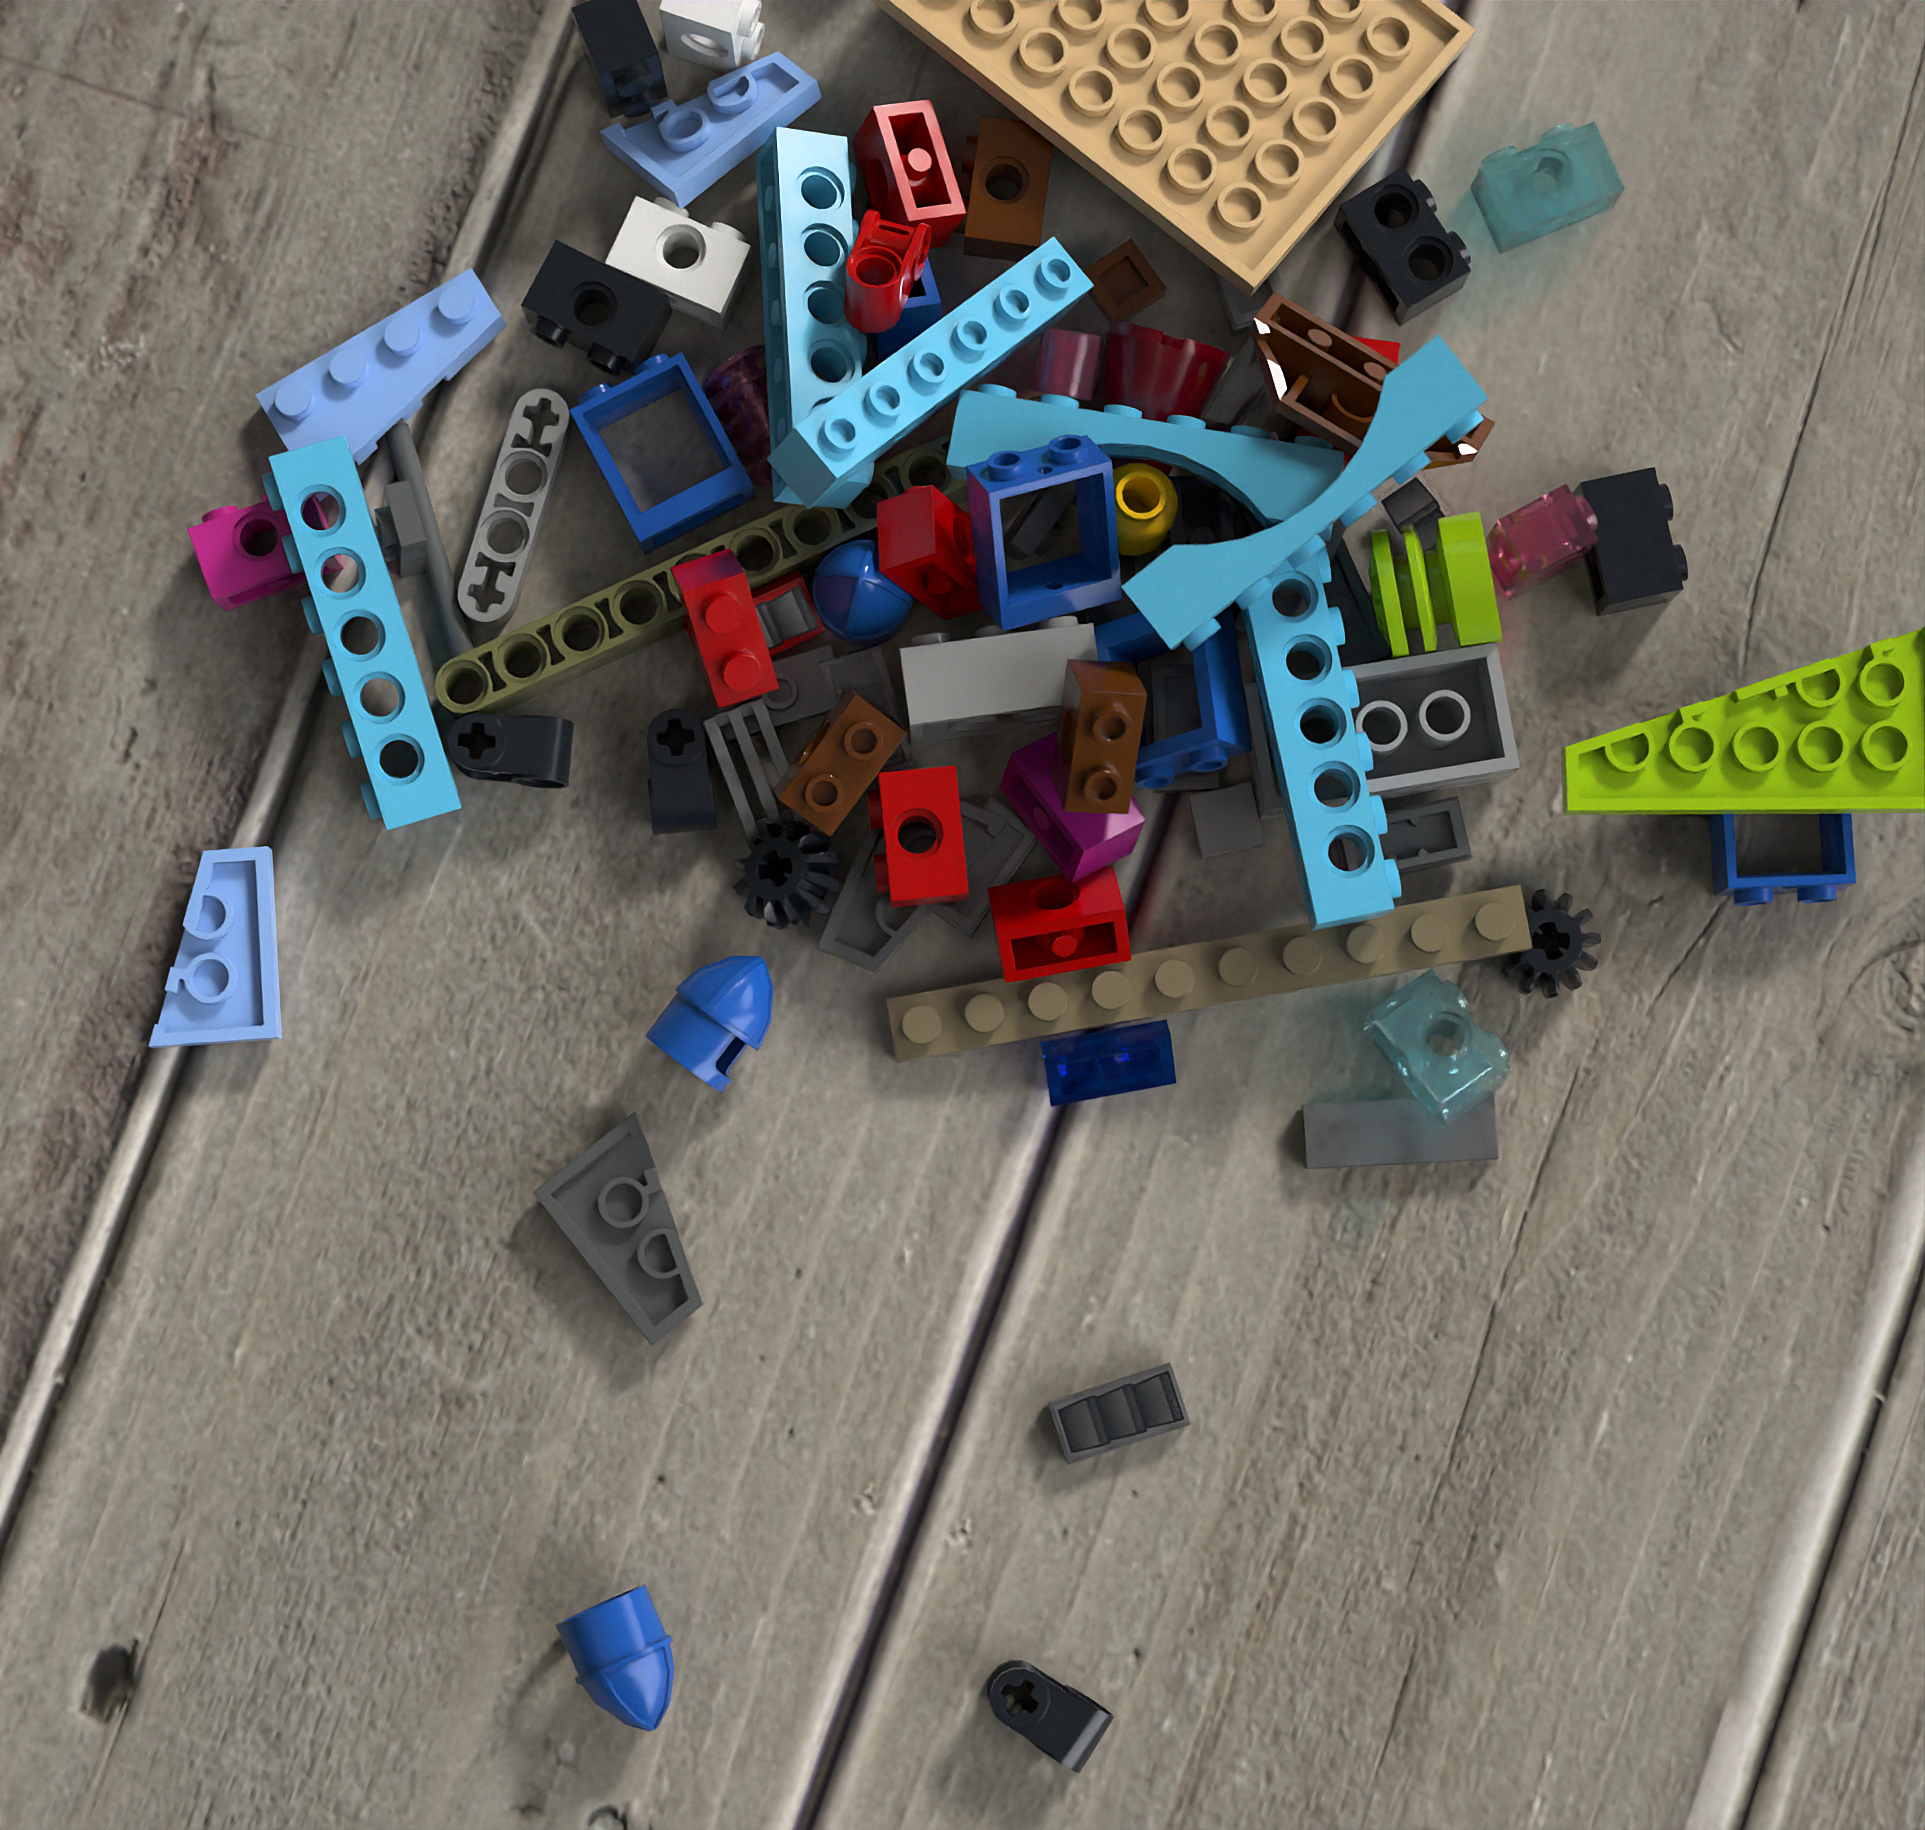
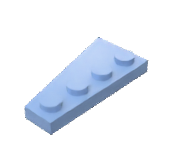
[255,268,506,502]

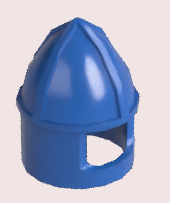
[812,540,914,647]
[645,956,774,1093]
[556,1584,674,1732]

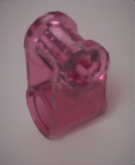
[1033,328,1104,400]

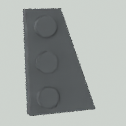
[817,800,1009,974]
[533,1112,704,1345]

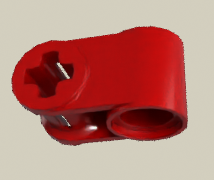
[843,209,932,333]

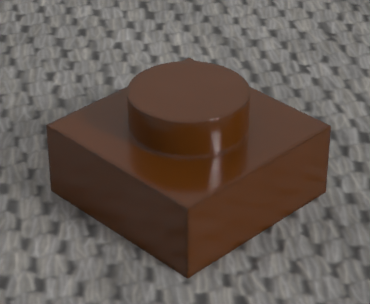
[1083,239,1167,324]

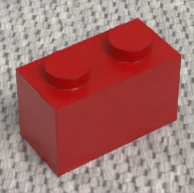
[670,548,779,708]

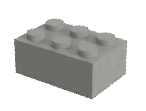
[900,616,1098,745]

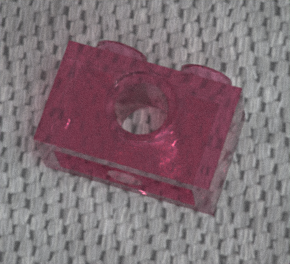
[1485,483,1598,601]

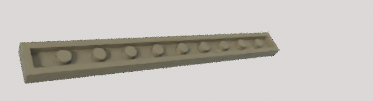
[886,884,1533,1063]

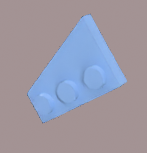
[599,51,822,209]
[149,846,282,1048]

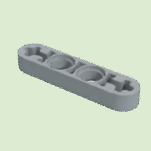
[457,388,572,628]

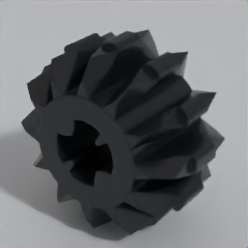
[732,820,843,930]
[1498,889,1601,999]

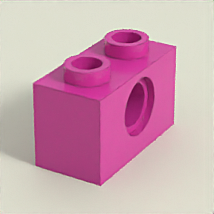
[187,492,344,612]

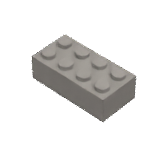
[1243,642,1520,820]

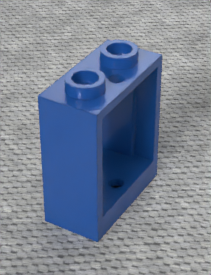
[569,352,756,555]
[965,435,1122,631]
[1094,605,1252,789]
[1709,814,1856,906]

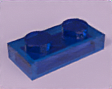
[1040,1019,1177,1107]

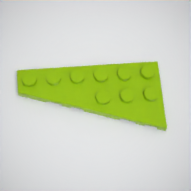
[1561,626,1925,815]

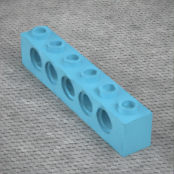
[755,127,874,509]
[767,237,1094,510]
[262,435,462,830]
[1240,546,1401,931]

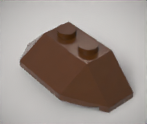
[1249,291,1495,471]

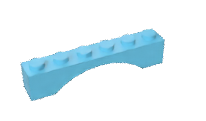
[1122,334,1489,652]
[946,384,1344,541]

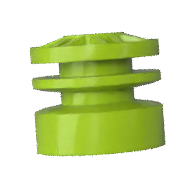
[1368,510,1503,659]

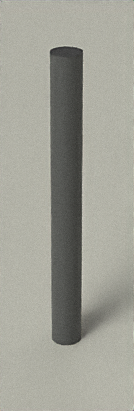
[385,423,474,659]

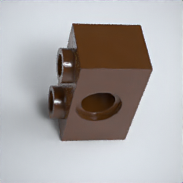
[953,115,1054,262]
[1051,659,1147,814]
[773,686,907,837]

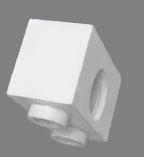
[659,0,765,74]
[605,196,754,330]

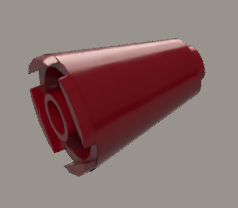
[1102,320,1230,477]

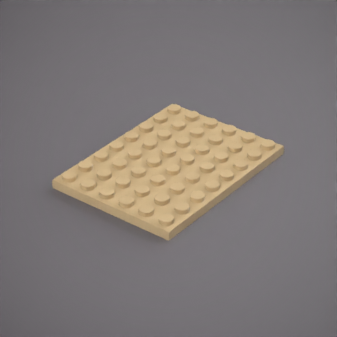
[871,0,1476,298]

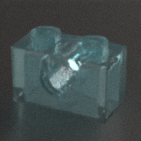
[1470,121,1625,254]
[1363,968,1511,1130]

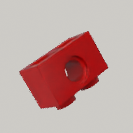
[851,99,966,249]
[876,485,983,620]
[867,765,969,908]
[987,865,1132,983]

